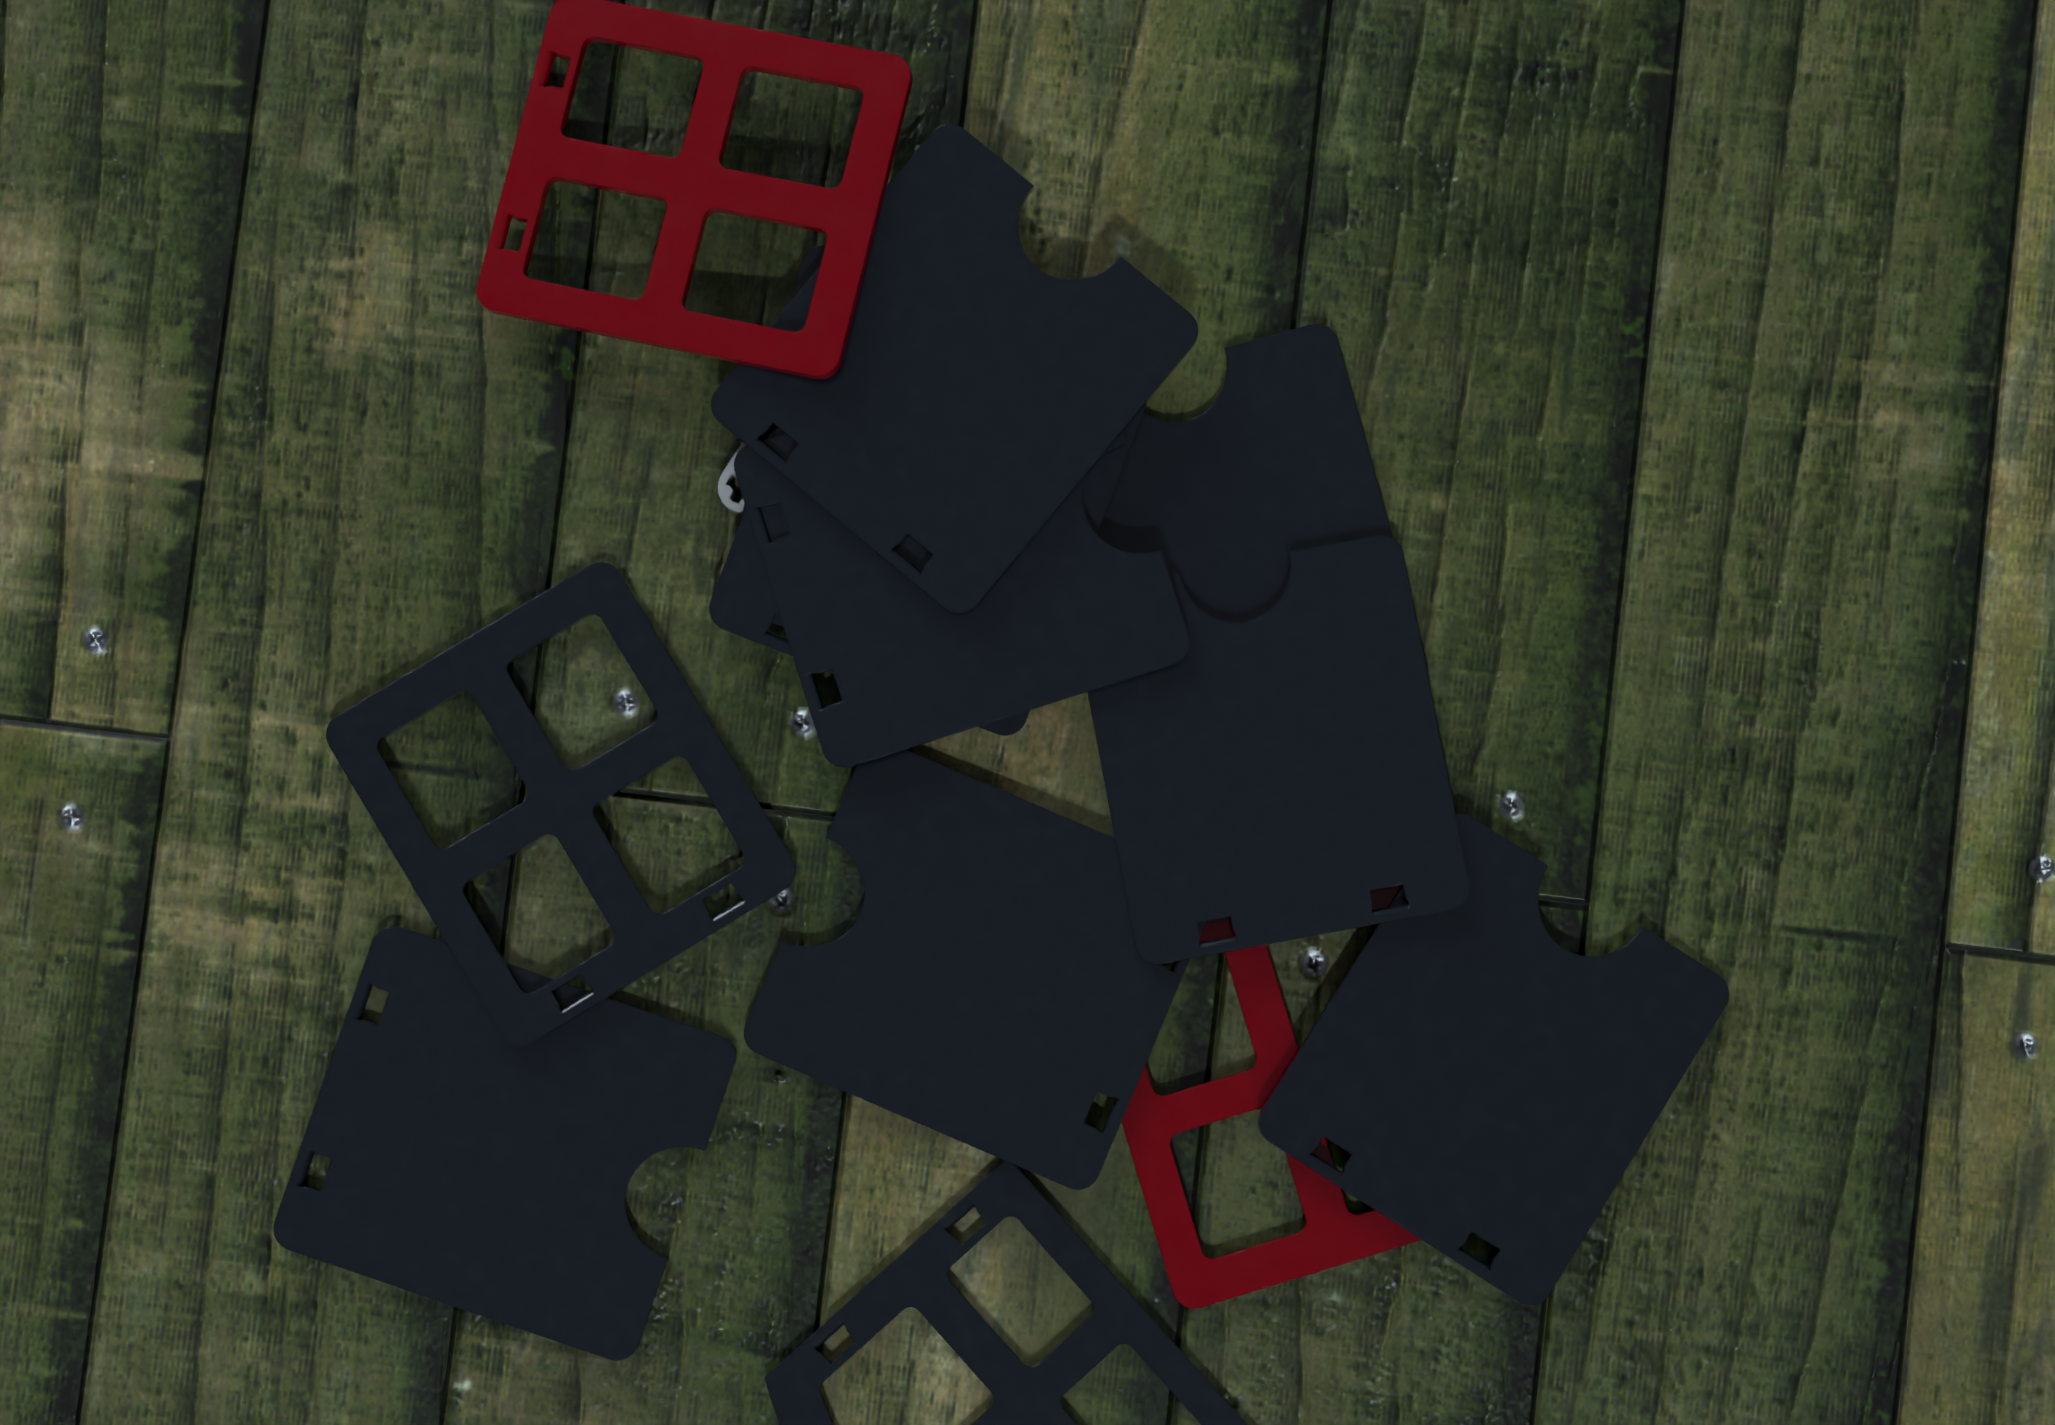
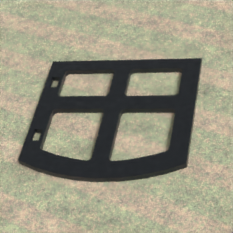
[764,1160,1248,1425]

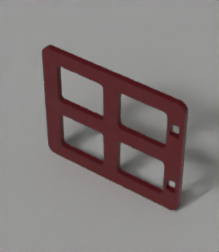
[477,0,913,379]
[1114,886,1421,1309]

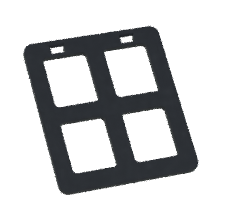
[326,562,796,1046]

